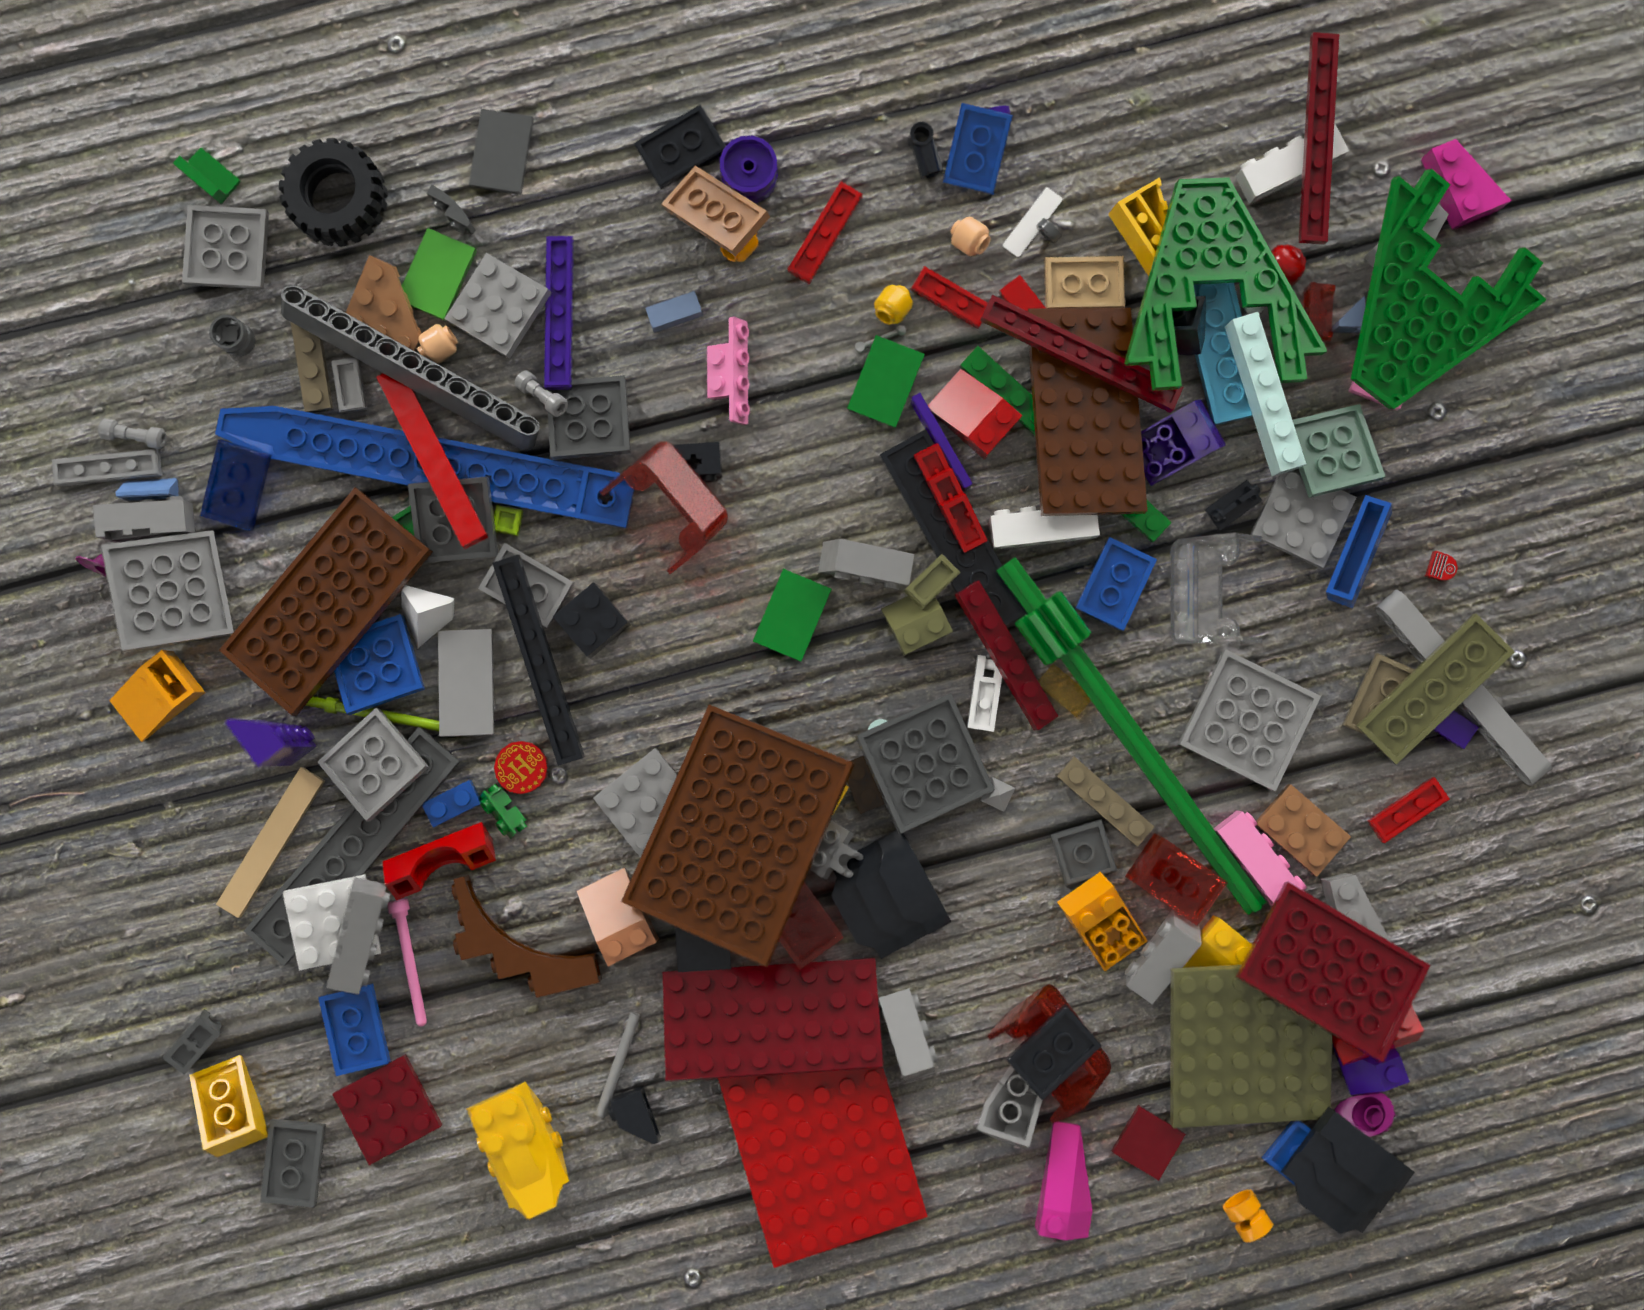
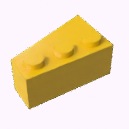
[1108,177,1168,276]

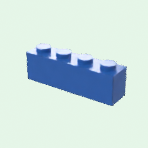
[1326,495,1392,608]

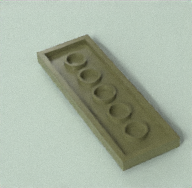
[1356,614,1515,764]

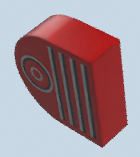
[1425,551,1458,581]

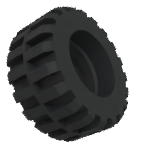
[279,138,388,247]

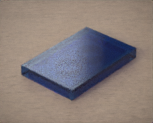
[200,439,272,531]

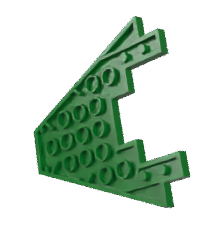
[1351,168,1546,409]

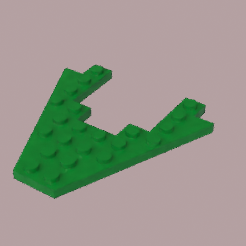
[1125,177,1327,391]

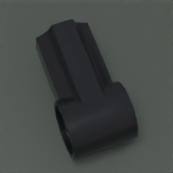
[908,122,943,179]

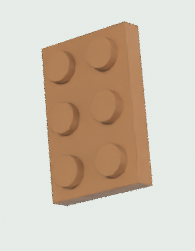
[1256,784,1351,877]

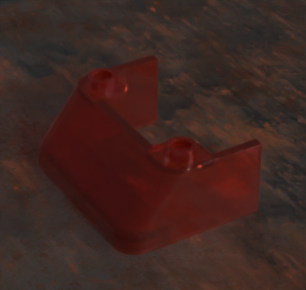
[600,441,728,574]
[987,984,1111,1124]

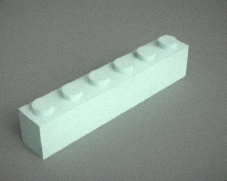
[1225,312,1306,476]

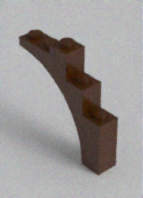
[451,875,602,998]

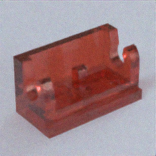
[1303,282,1336,342]

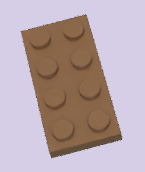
[662,166,770,256]

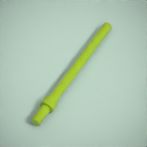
[305,696,439,731]

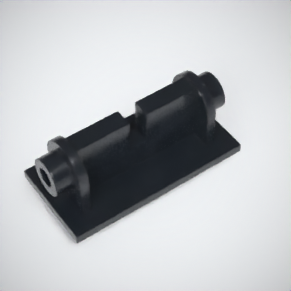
[1205,480,1263,531]

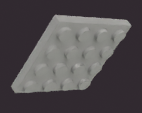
[101,530,234,652]
[1178,649,1321,792]

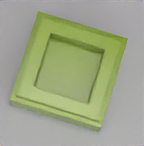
[494,505,524,537]

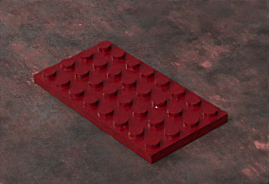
[662,958,883,1082]

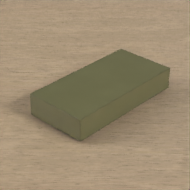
[904,554,960,610]

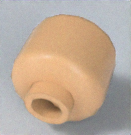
[951,217,991,256]
[417,324,458,364]

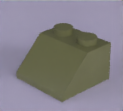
[881,596,953,656]

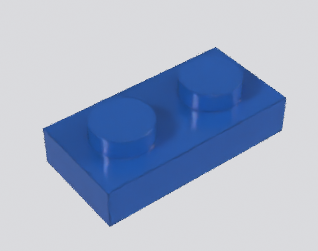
[422,780,481,827]

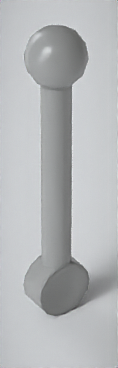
[855,325,906,353]

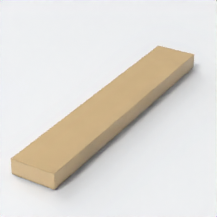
[216,767,325,918]

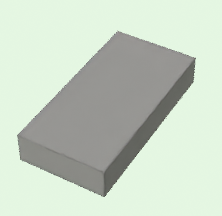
[331,357,368,414]

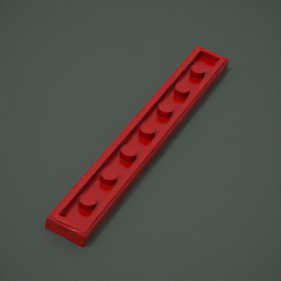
[376,373,488,550]

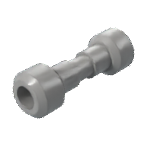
[515,370,568,417]
[98,418,167,449]

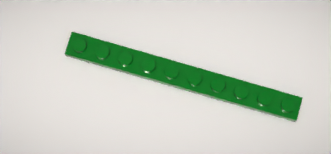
[960,346,1172,543]

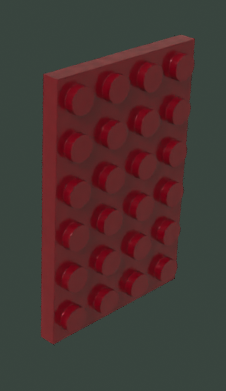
[1236,882,1431,1062]

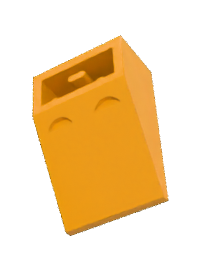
[109,650,206,742]
[1057,872,1148,971]

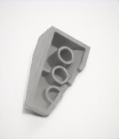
[977,1065,1042,1149]

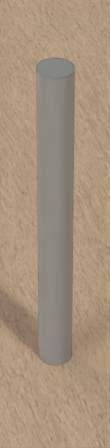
[595,1012,641,1118]

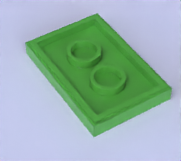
[402,228,477,321]

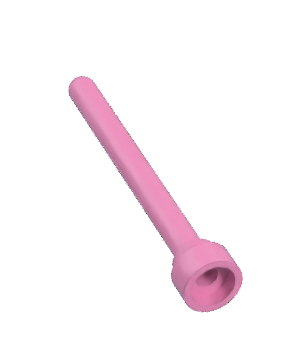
[387,898,427,1026]

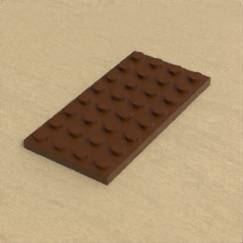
[1027,308,1148,516]
[219,487,433,717]

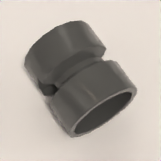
[209,315,256,357]

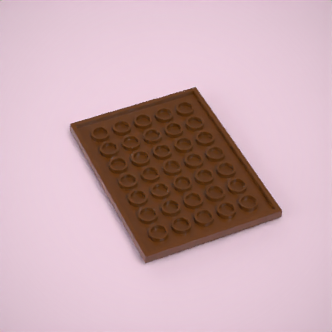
[621,705,855,967]

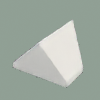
[401,585,454,649]

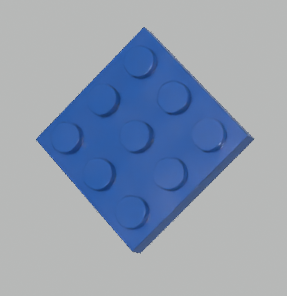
[334,614,425,715]

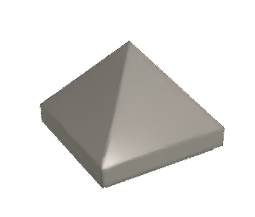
[980,777,1015,812]

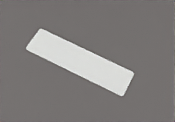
[1003,187,1063,257]

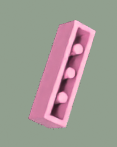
[1214,811,1307,907]

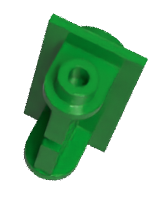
[479,784,527,839]

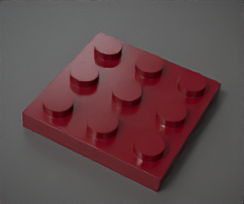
[332,1054,443,1165]

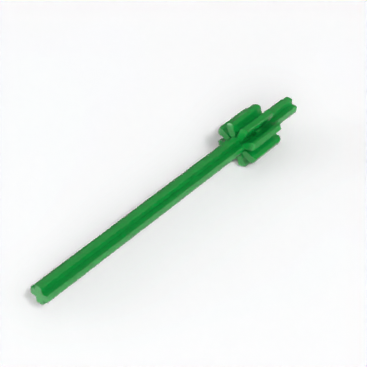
[996,557,1267,915]

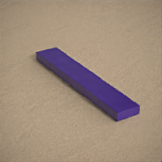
[544,236,574,390]

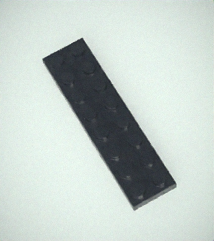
[880,429,1027,625]

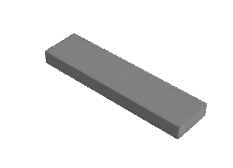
[52,449,162,487]

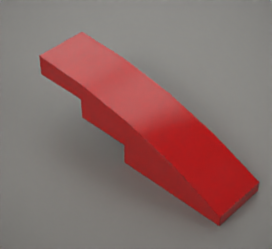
[913,443,988,553]

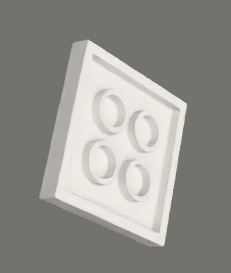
[283,874,381,970]

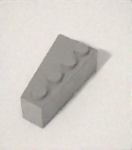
[1321,873,1391,942]
[326,877,390,994]

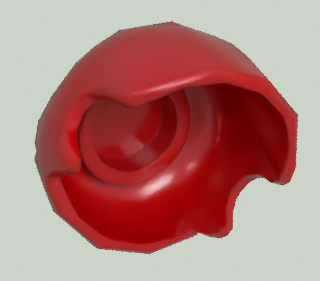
[1271,244,1306,287]

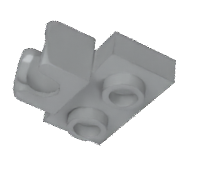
[810,820,863,880]

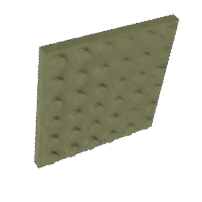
[1170,965,1332,1128]

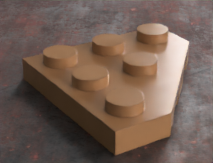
[346,255,422,352]

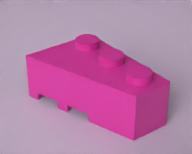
[1421,139,1512,230]

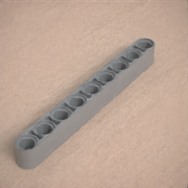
[1375,590,1552,786]

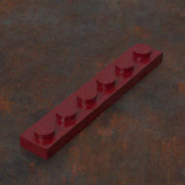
[955,580,1058,731]

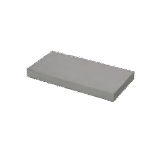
[438,629,494,737]

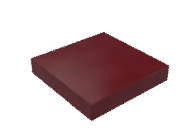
[1111,1105,1186,1181]

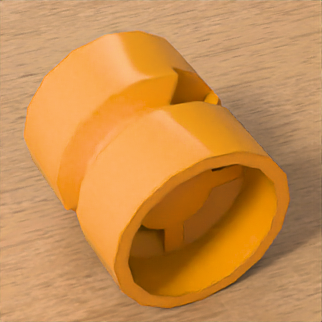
[1222,1189,1273,1243]

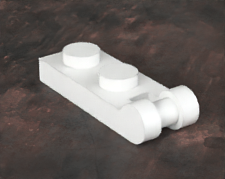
[967,655,1002,732]

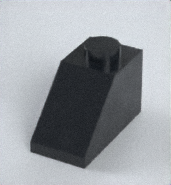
[608,1086,661,1144]

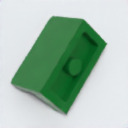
[173,148,241,204]

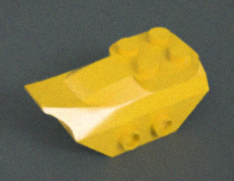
[466,1082,569,1219]

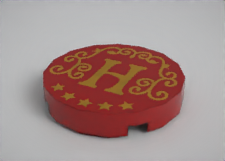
[494,741,548,794]

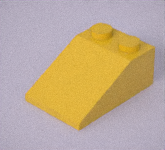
[1170,915,1252,983]
[189,1055,268,1158]

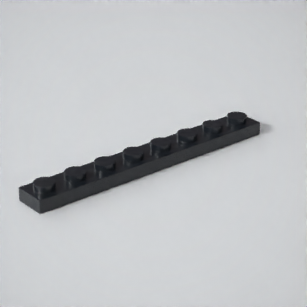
[492,555,585,766]

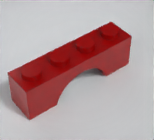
[382,822,496,901]

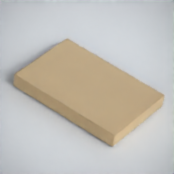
[1044,256,1125,308]

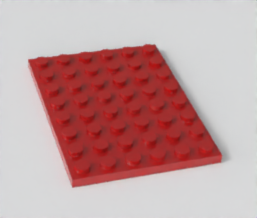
[718,1068,928,1268]

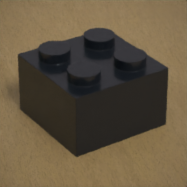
[553,582,631,658]

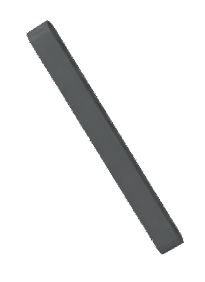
[281,286,540,450]

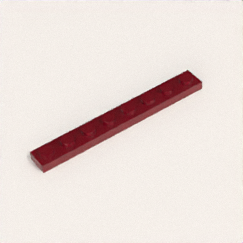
[1298,32,1340,245]
[980,295,1184,413]

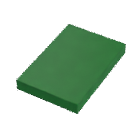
[847,335,925,428]
[753,569,832,662]

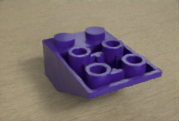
[1141,399,1226,486]

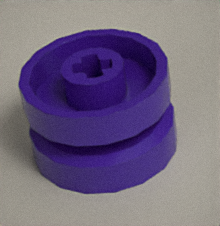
[720,135,778,203]

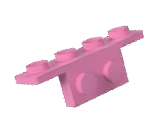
[707,317,750,425]

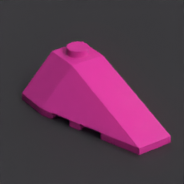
[1035,1120,1093,1240]

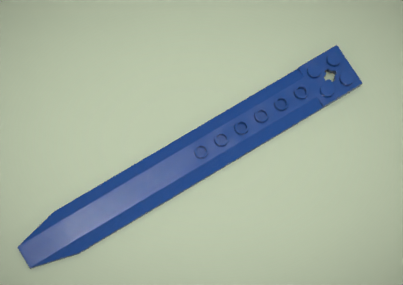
[215,406,637,529]

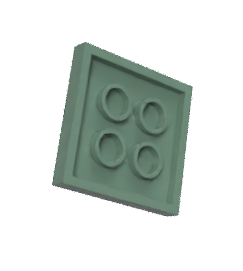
[1293,404,1386,498]

